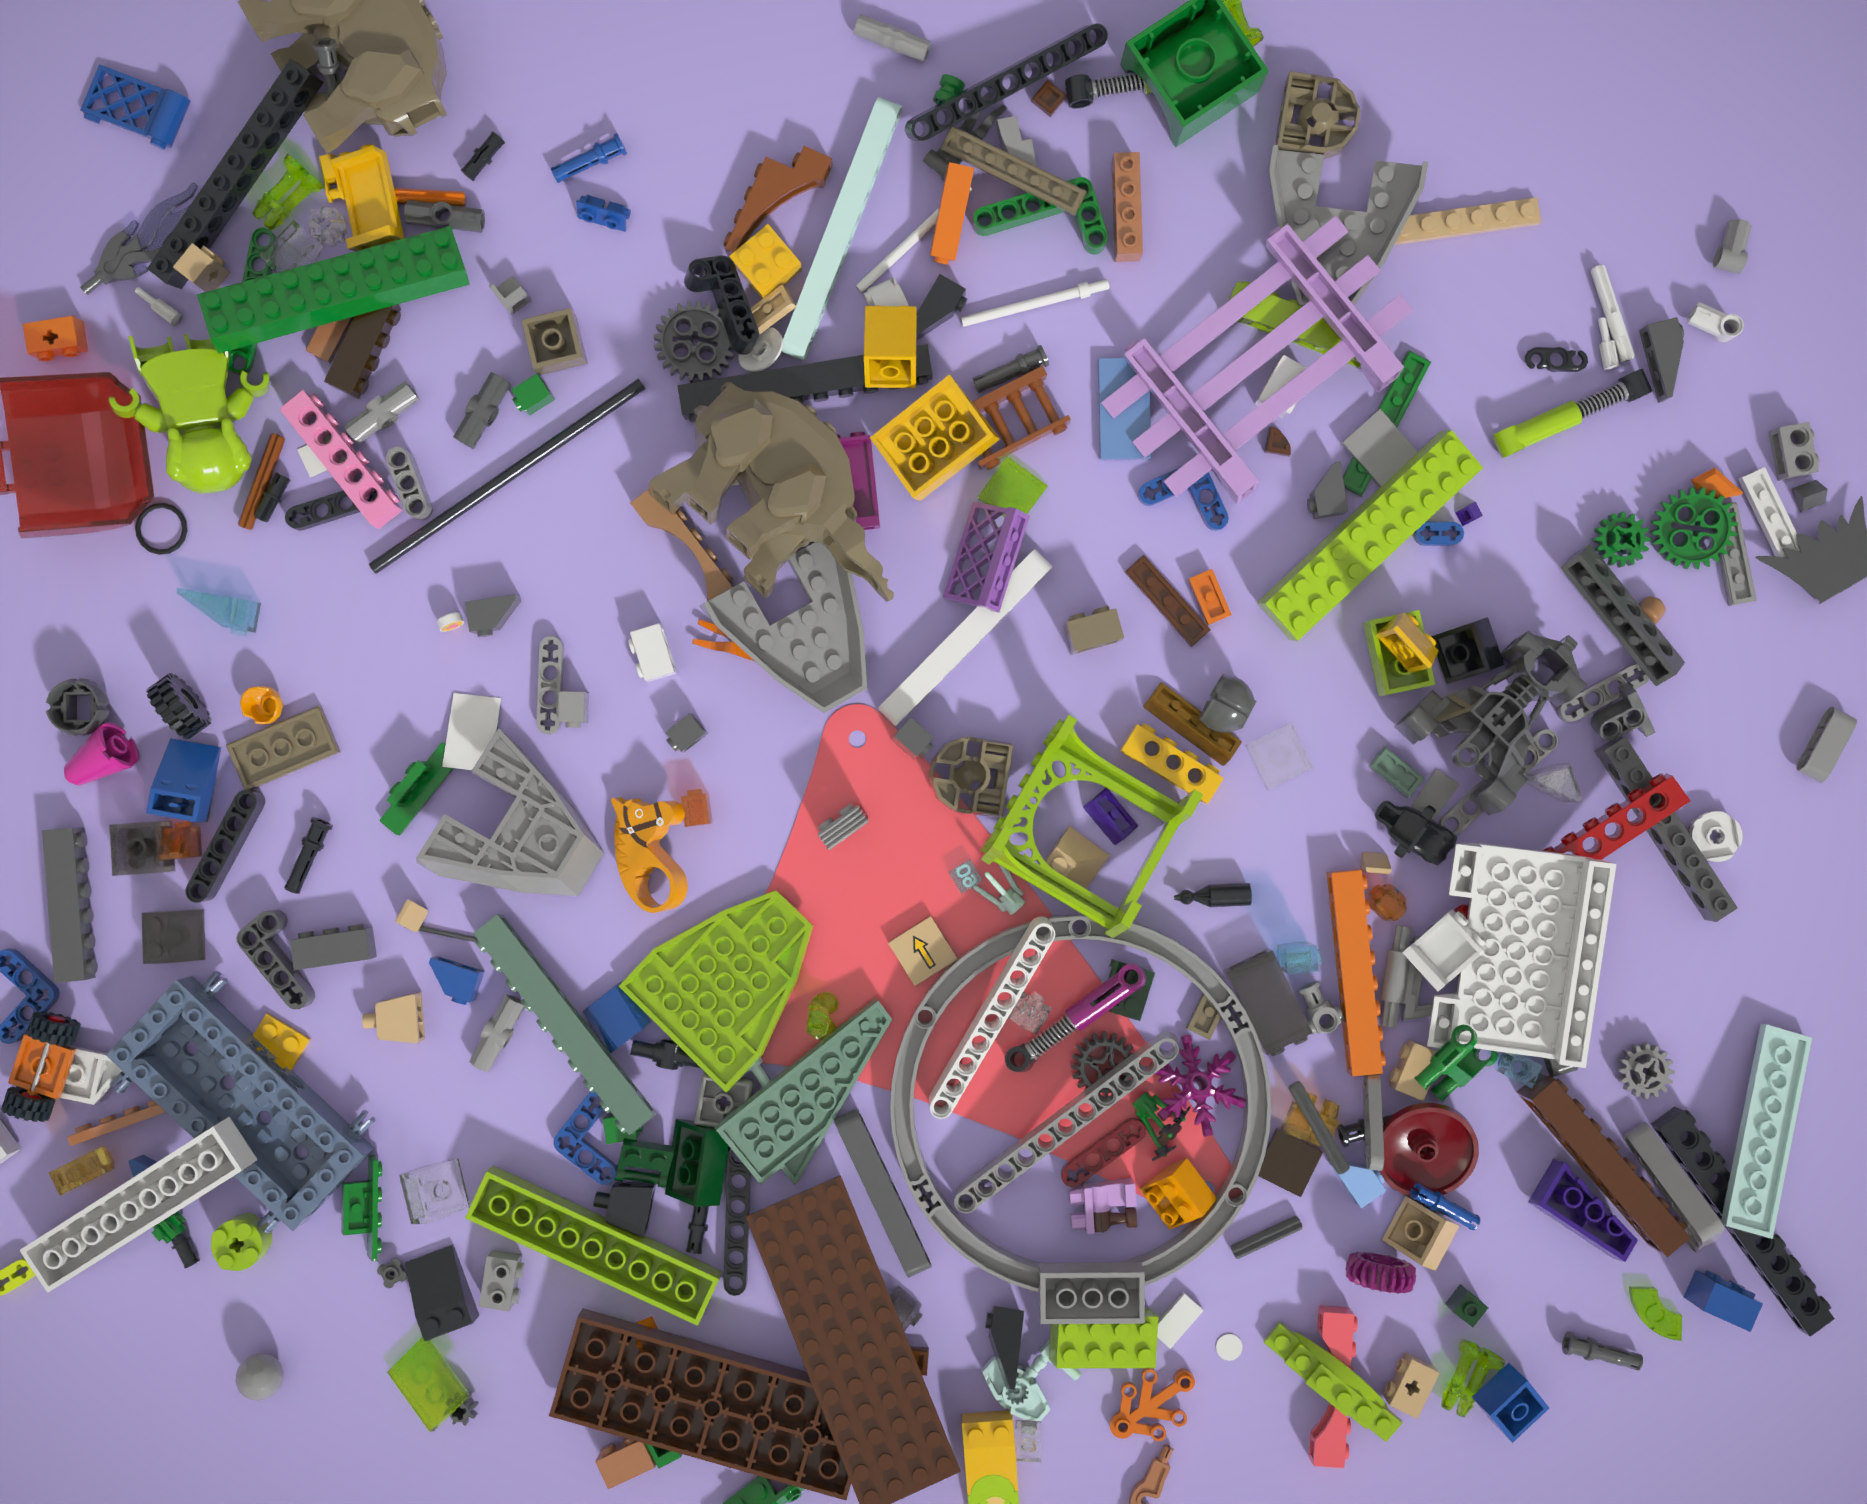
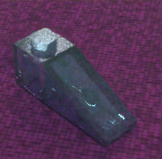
[176,588,261,636]

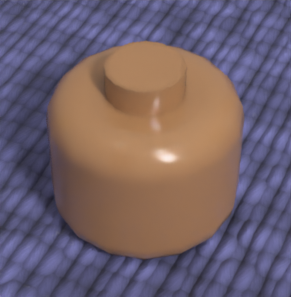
[1639,596,1666,624]

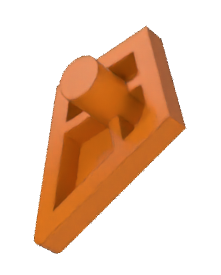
[1691,467,1743,498]

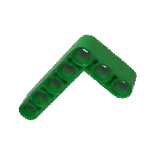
[973,177,1108,255]

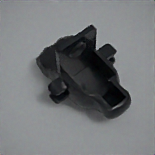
[1374,801,1458,866]

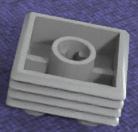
[817,802,869,850]
[694,1072,754,1128]

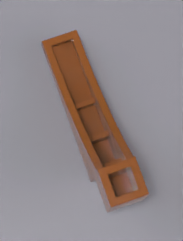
[724,146,833,256]

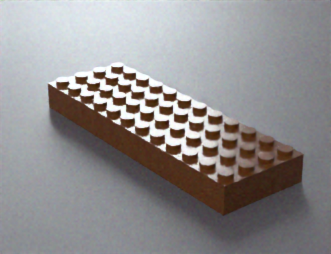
[746,1175,961,1504]
[549,1308,851,1501]

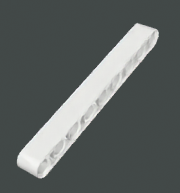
[878,549,1053,727]
[929,916,1055,1119]

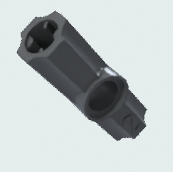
[404,200,485,233]
[453,372,511,449]

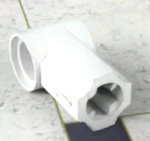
[1687,302,1744,342]

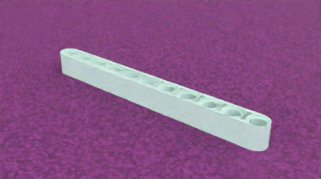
[781,97,902,361]

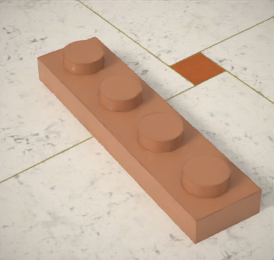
[67,1100,165,1146]

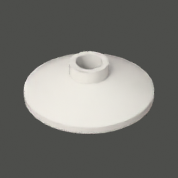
[738,327,783,372]

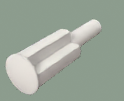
[135,287,182,326]
[1598,317,1619,370]

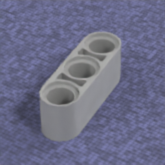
[386,447,433,520]
[1796,707,1857,783]

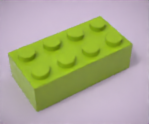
[1049,1308,1158,1368]

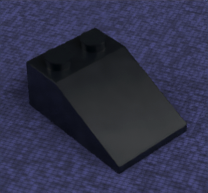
[405,1244,480,1342]

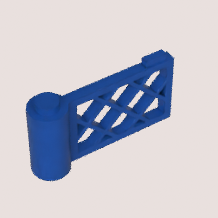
[80,64,191,150]

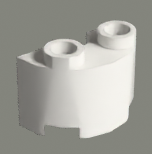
[863,277,909,306]

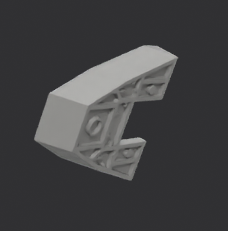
[1269,145,1428,306]
[699,542,867,713]
[416,728,604,896]

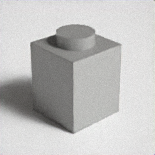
[558,691,589,728]

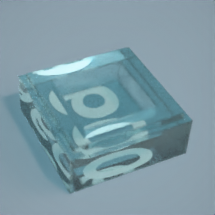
[949,859,983,894]

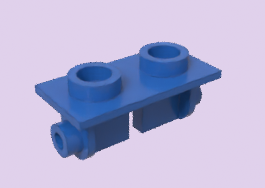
[576,194,631,232]

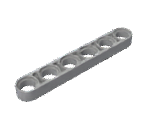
[1439,729,1558,835]

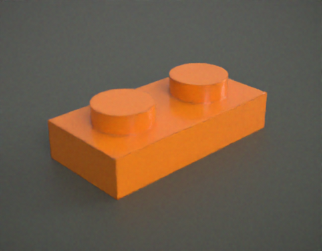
[1188,569,1232,626]

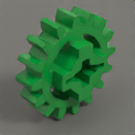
[1592,512,1651,568]

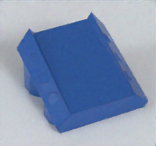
[583,981,651,1053]

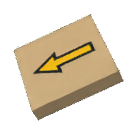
[888,916,958,986]

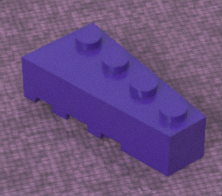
[1528,1159,1638,1262]

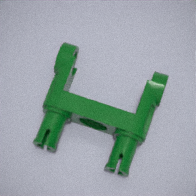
[1414,1024,1498,1102]

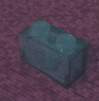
[1276,941,1322,974]

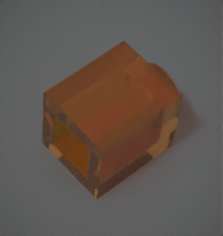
[681,789,713,827]

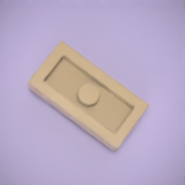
[751,284,796,335]

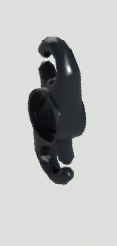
[1525,347,1588,372]

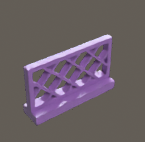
[943,502,1030,613]

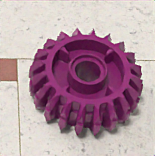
[1345,1252,1416,1294]

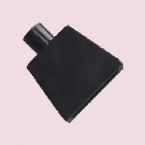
[593,1182,656,1236]

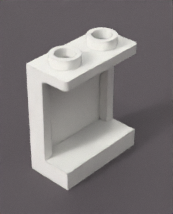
[1402,909,1488,991]

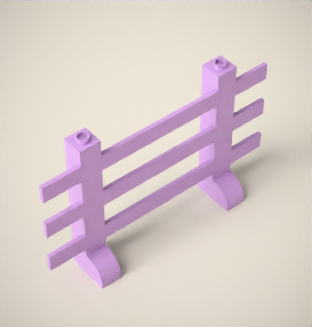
[1101,216,1413,504]

